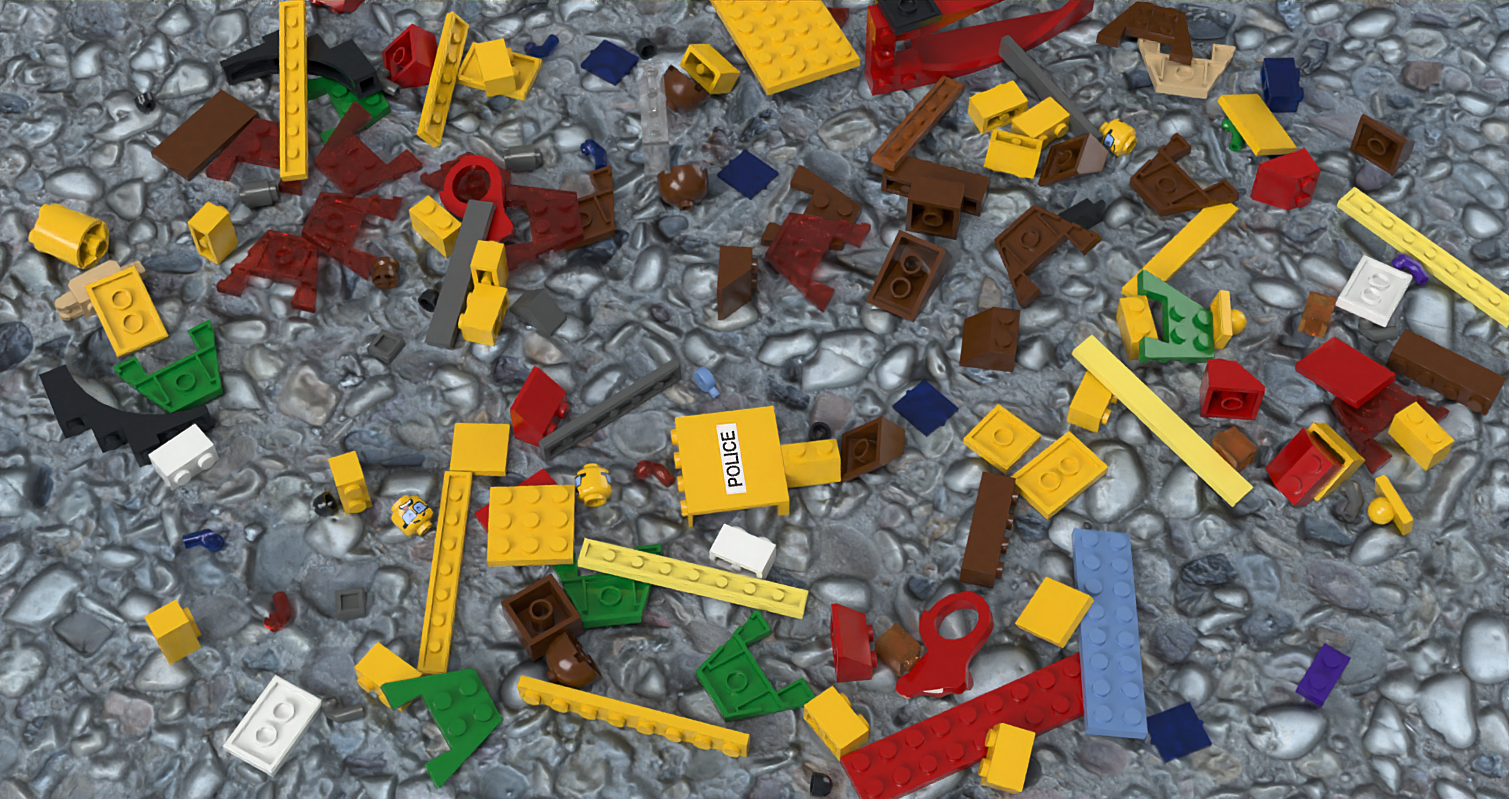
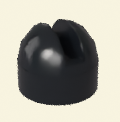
[635,37,657,60]
[134,92,156,113]
[418,289,440,312]
[808,422,832,442]
[313,492,338,516]
[810,772,833,797]

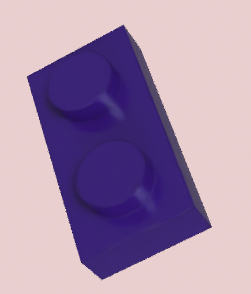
[1295,643,1351,707]

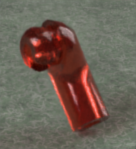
[633,459,676,488]
[264,591,292,632]

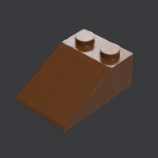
[866,230,952,323]

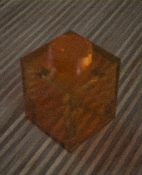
[1297,291,1336,338]
[1212,426,1258,473]
[874,623,921,677]

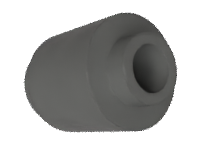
[504,144,542,172]
[239,179,279,208]

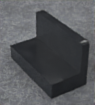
[1058,198,1106,243]

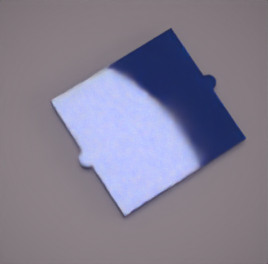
[580,39,640,86]
[717,149,779,200]
[892,379,959,437]
[1146,702,1212,764]

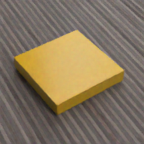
[963,404,1041,475]
[449,423,511,476]
[1015,577,1094,648]

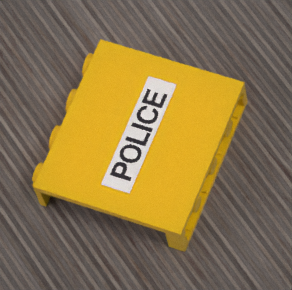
[670,406,789,527]

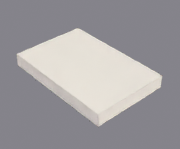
[1335,255,1413,327]
[223,675,322,777]

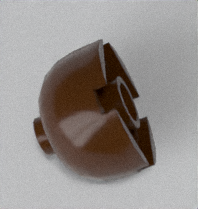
[660,64,711,112]
[657,164,709,211]
[546,630,601,690]

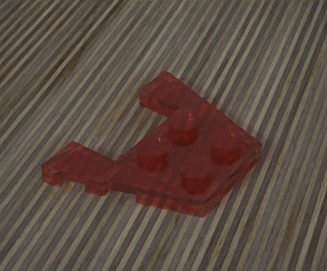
[314,101,423,199]
[205,118,303,196]
[504,184,584,271]
[301,192,403,280]
[765,212,871,313]
[216,229,319,314]
[1330,383,1449,475]

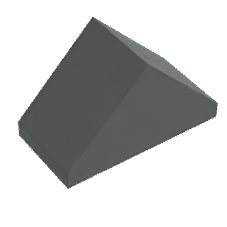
[509,288,567,337]

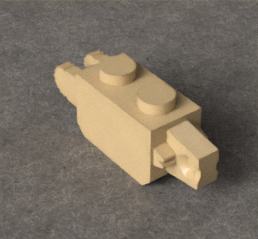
[54,260,148,322]

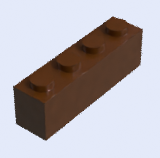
[881,156,990,217]
[1385,328,1507,416]
[959,472,1019,589]

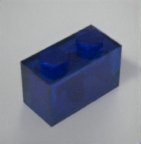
[1260,58,1304,113]

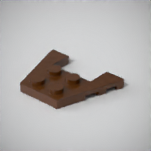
[1096,1,1193,66]
[1129,132,1239,217]
[516,165,615,252]
[761,165,862,251]
[994,205,1102,309]

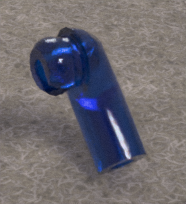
[524,34,559,58]
[580,139,607,170]
[183,529,224,552]

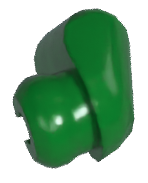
[1222,118,1244,152]

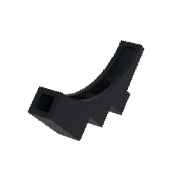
[219,30,382,100]
[39,365,214,468]

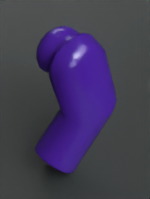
[1391,253,1430,286]

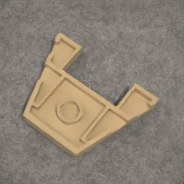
[1137,38,1235,99]

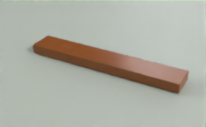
[871,76,965,172]

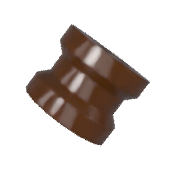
[372,257,400,289]

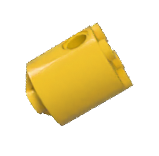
[29,203,109,270]

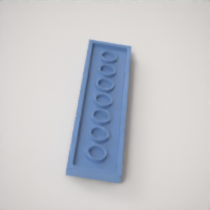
[1071,528,1148,739]

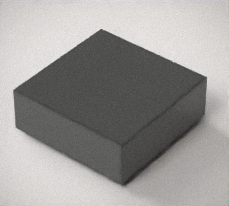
[367,329,405,364]
[335,587,366,621]

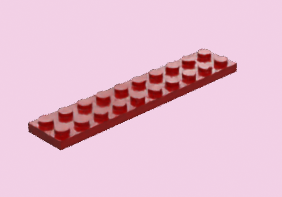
[840,652,1084,799]

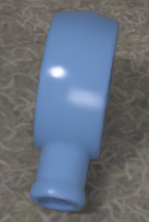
[693,367,720,399]

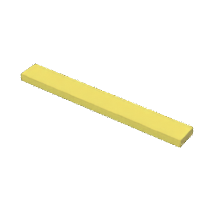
[1337,186,1509,328]
[1072,335,1253,507]
[577,538,809,619]

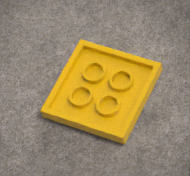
[487,484,576,567]

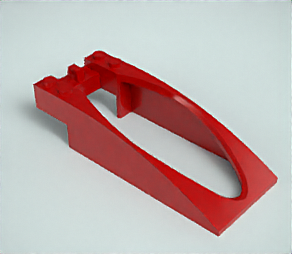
[864,0,1094,96]

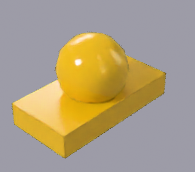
[1210,290,1247,350]
[1367,475,1414,536]

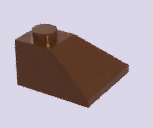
[1350,114,1415,176]
[1038,133,1108,187]
[840,416,905,483]

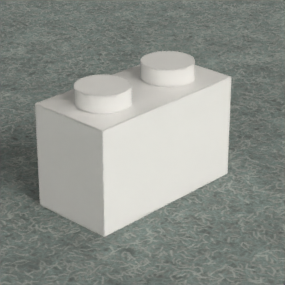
[148,424,219,490]
[709,524,776,580]

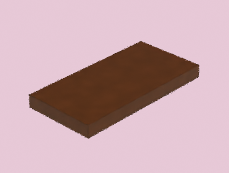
[151,89,259,181]

